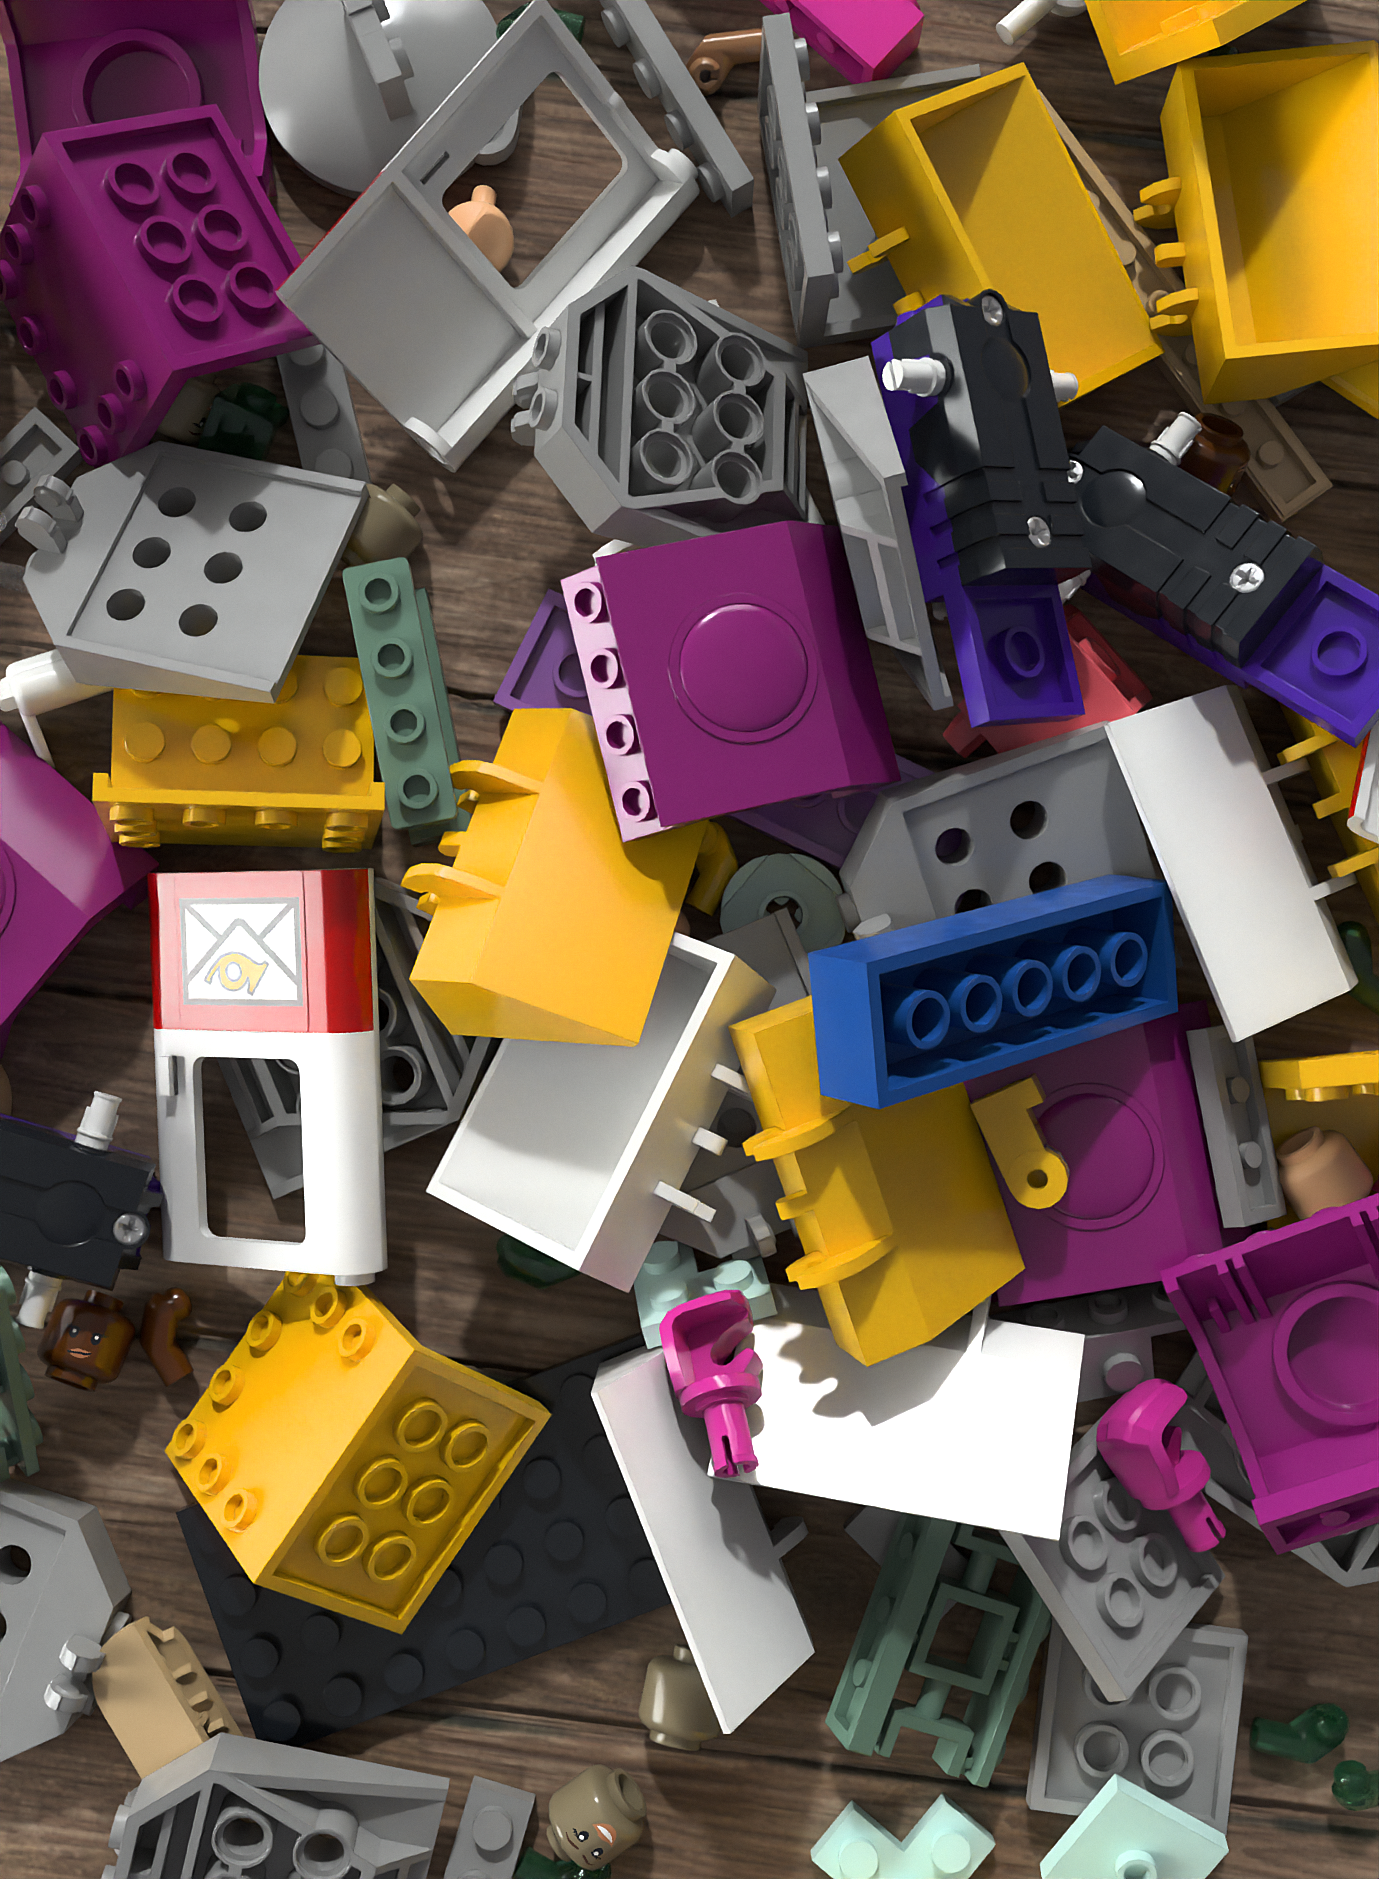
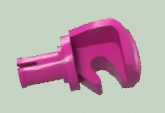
[659,1290,763,1478]
[1096,1378,1226,1552]

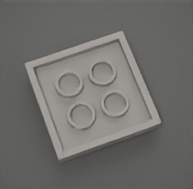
[998,1416,1225,1702]
[1026,1613,1248,1836]

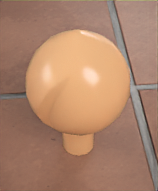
[448,185,514,273]

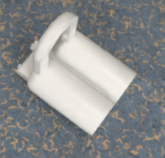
[0,649,113,769]

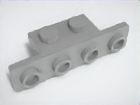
[988,1281,1187,1403]

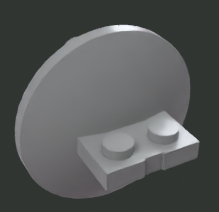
[259,0,501,199]

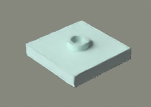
[1040,1774,1229,1879]

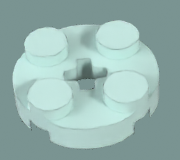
[720,853,845,957]

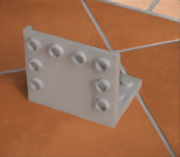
[757,13,981,349]

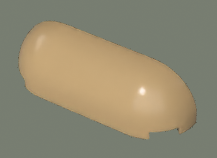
[92,1616,257,1823]

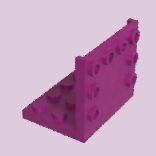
[0,104,321,469]

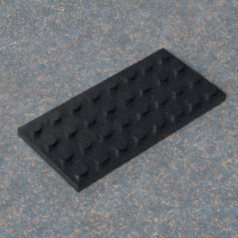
[176,1331,672,1747]

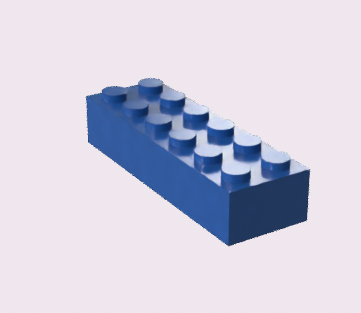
[808,874,1178,1109]

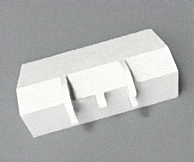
[1103,685,1359,1043]
[426,931,777,1293]
[707,1283,1085,1541]
[591,1345,815,1734]

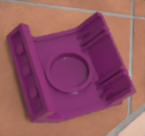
[0,0,277,209]
[560,520,902,842]
[0,721,160,1060]
[964,1000,1252,1307]
[1159,1192,1379,1555]

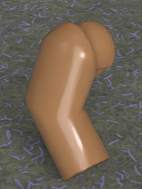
[685,28,762,96]

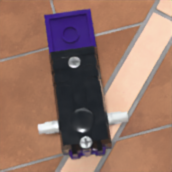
[871,289,1092,728]
[1058,412,1379,748]
[0,1091,163,1329]

